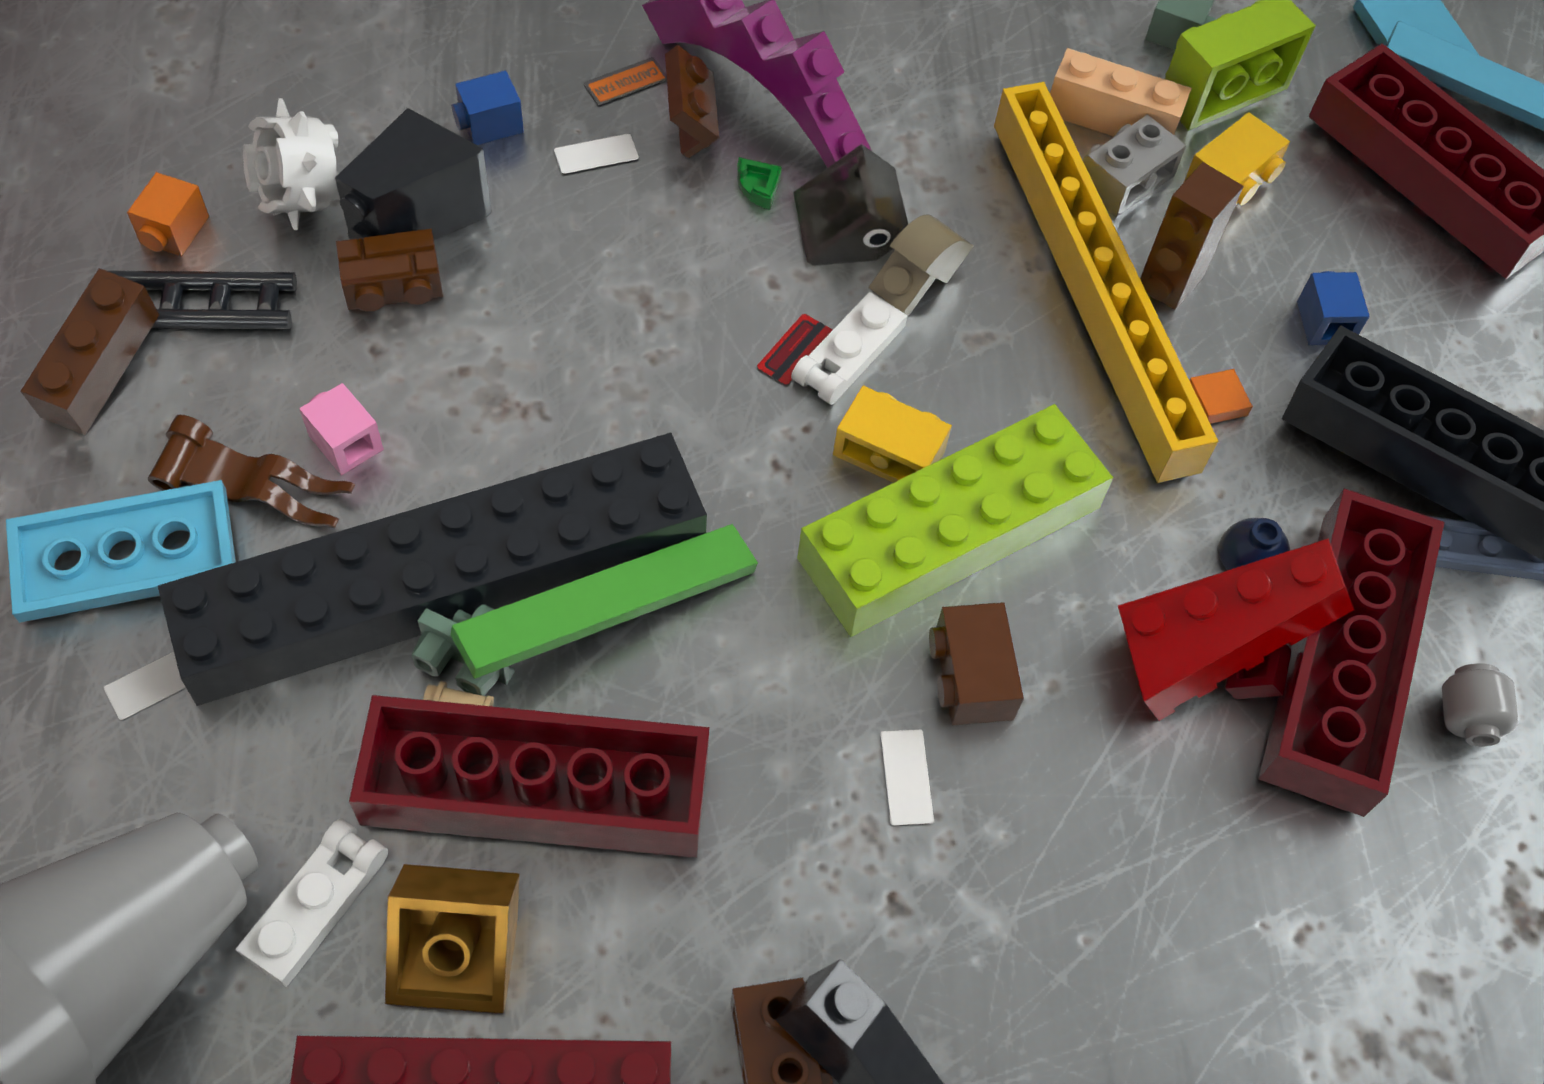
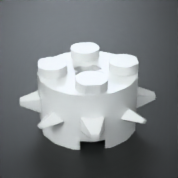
[243,98,340,230]

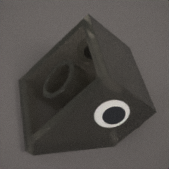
[793,144,908,266]

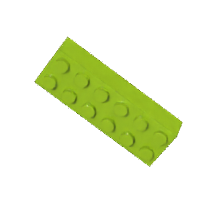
[797,404,1113,638]

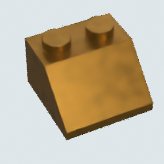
[385,864,520,1013]

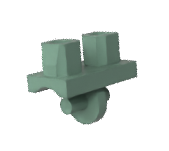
[411,604,515,696]

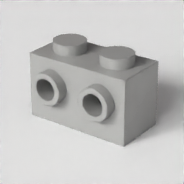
[1083,114,1187,217]

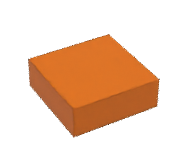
[1189,369,1253,424]

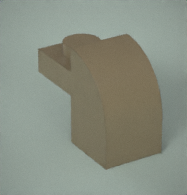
[868,214,974,316]

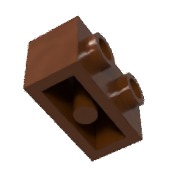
[730,977,833,1084]

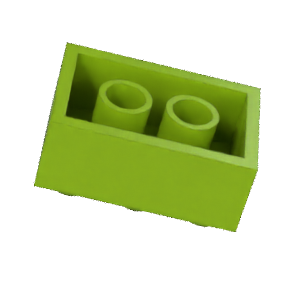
[1165,0,1316,131]

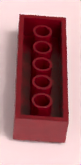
[1308,43,1544,279]
[1258,488,1445,817]
[349,695,710,858]
[290,1036,672,1084]

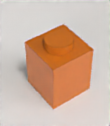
[127,172,209,257]

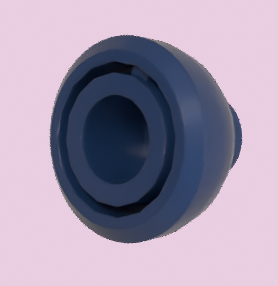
[1219,518,1290,570]

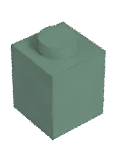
[1145,0,1216,50]

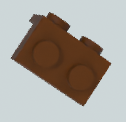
[665,45,720,158]

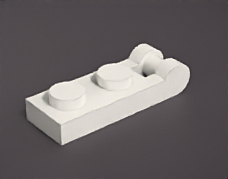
[791,292,908,405]
[236,818,388,987]

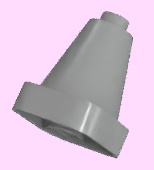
[0,813,258,1084]

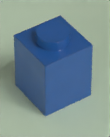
[451,70,524,145]
[1297,271,1370,345]

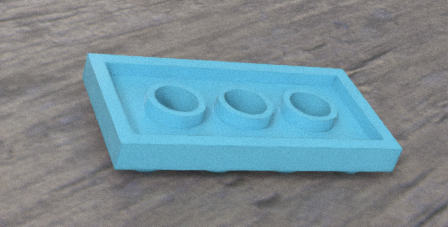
[6,480,236,623]

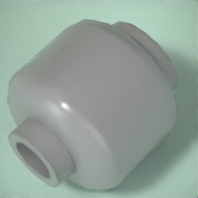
[1442,663,1519,747]

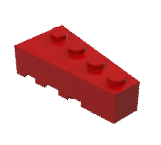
[1118,538,1354,721]

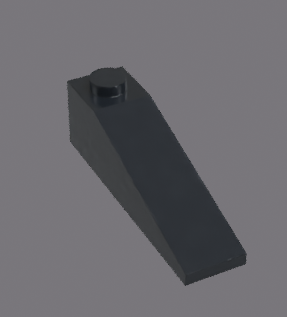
[776,959,944,1084]

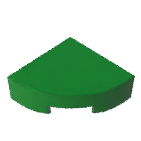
[737,157,782,210]

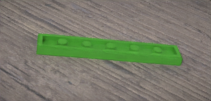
[451,524,758,679]

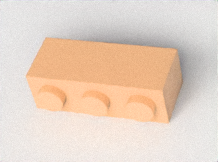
[1050,48,1192,137]

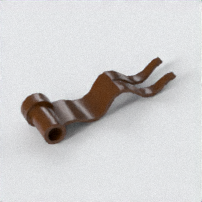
[148,415,356,529]

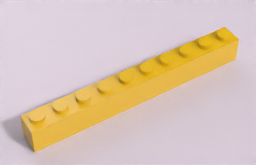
[994,82,1219,483]

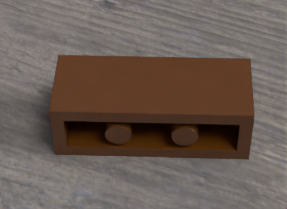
[1140,162,1244,310]
[20,268,159,436]

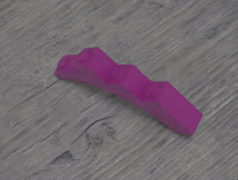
[642,0,874,178]

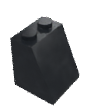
[335,108,492,240]

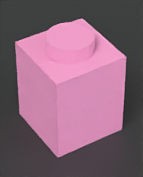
[299,383,384,476]

